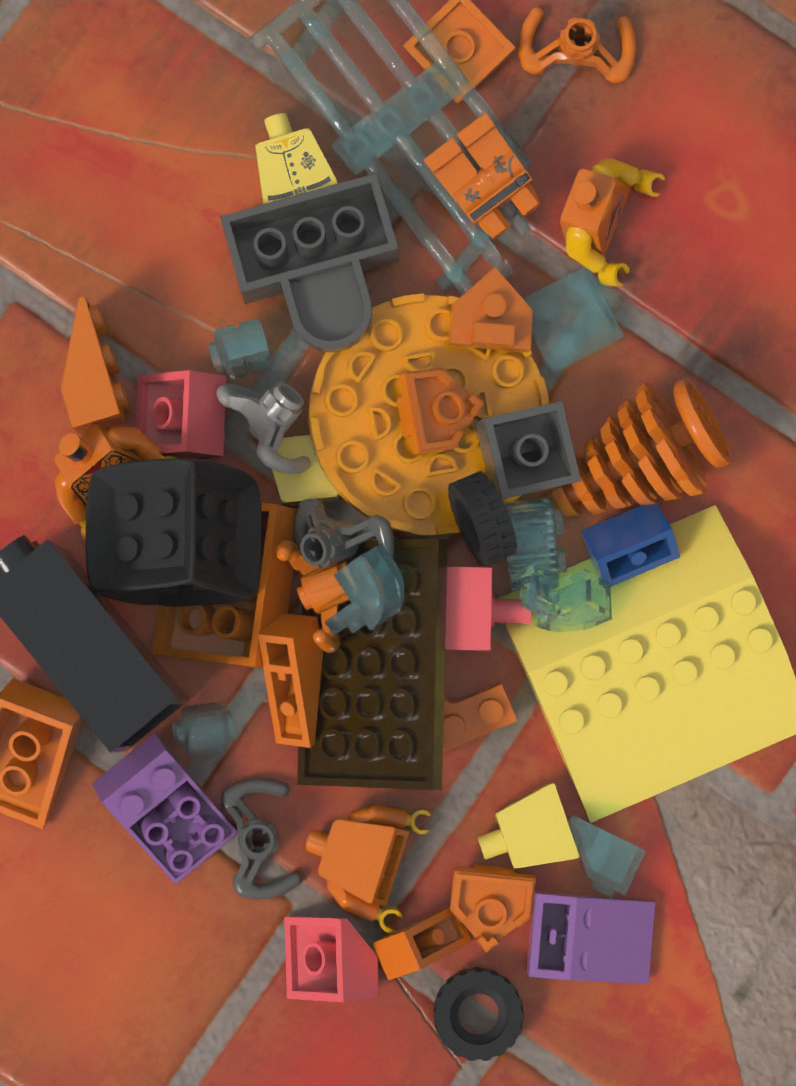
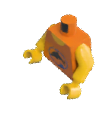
[560,158,665,287]

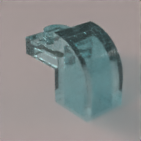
[325,543,404,636]
[520,564,612,632]

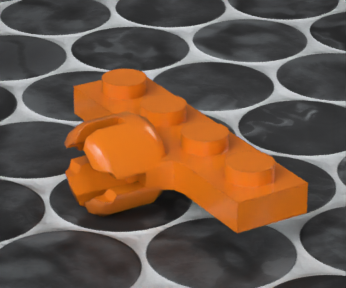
[443,682,518,752]

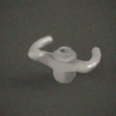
[216,383,311,474]

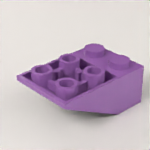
[92,732,238,885]
[526,891,655,984]

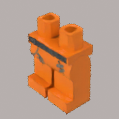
[423,112,541,240]

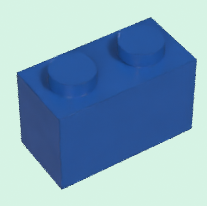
[581,500,680,589]

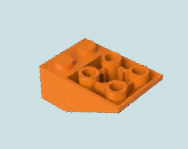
[61,296,131,435]

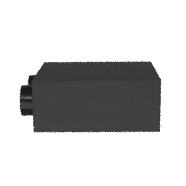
[0,535,189,753]

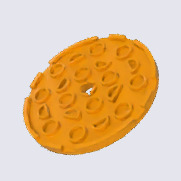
[308,293,549,536]

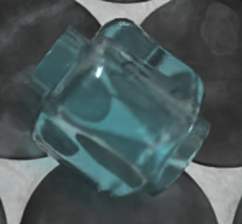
[173,702,235,758]

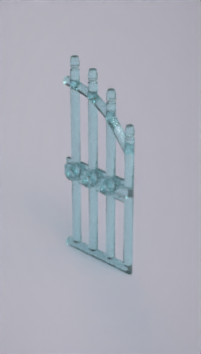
[249,0,532,295]

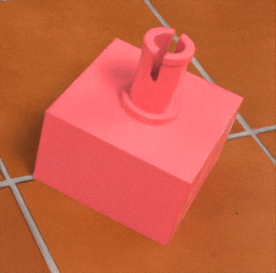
[445,567,531,653]

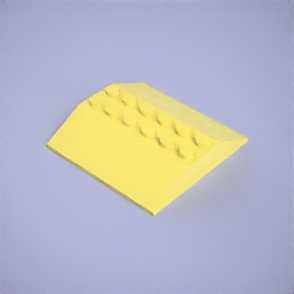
[497,505,796,823]

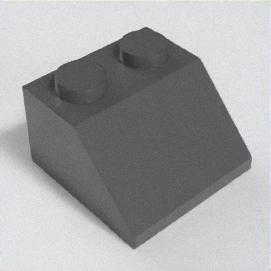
[475,401,581,499]

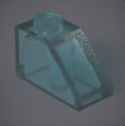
[567,814,646,898]

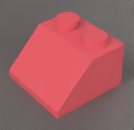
[135,370,226,458]

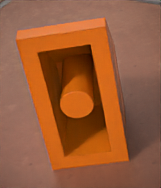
[372,906,472,981]

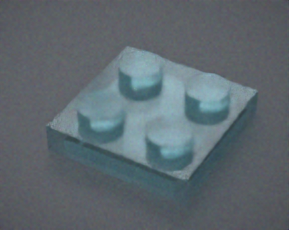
[523,267,624,374]

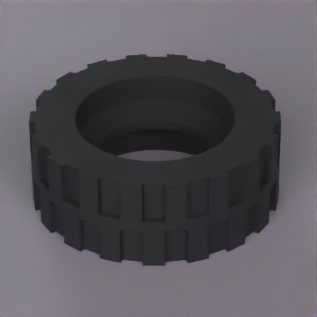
[448,471,518,567]
[433,967,524,1061]

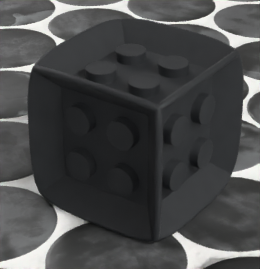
[86,458,262,607]

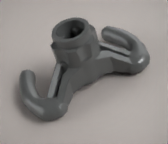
[294,499,394,584]
[221,778,302,900]

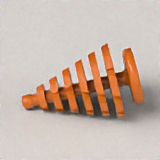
[531,377,732,521]

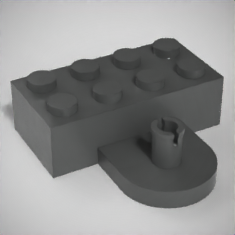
[220,173,399,352]

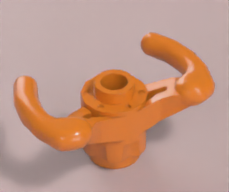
[518,7,637,83]
[276,539,360,653]

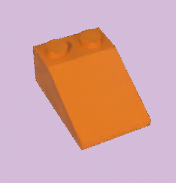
[0,678,84,829]

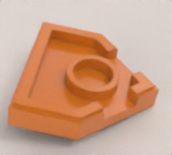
[449,267,533,352]
[397,368,485,455]
[450,863,536,952]

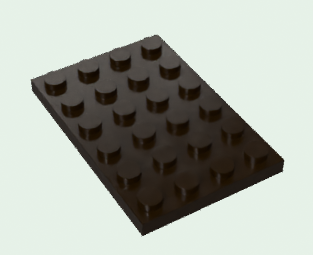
[297,538,448,790]

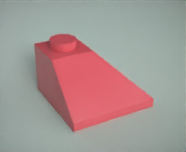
[284,916,379,1002]

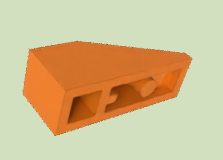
[258,613,323,748]

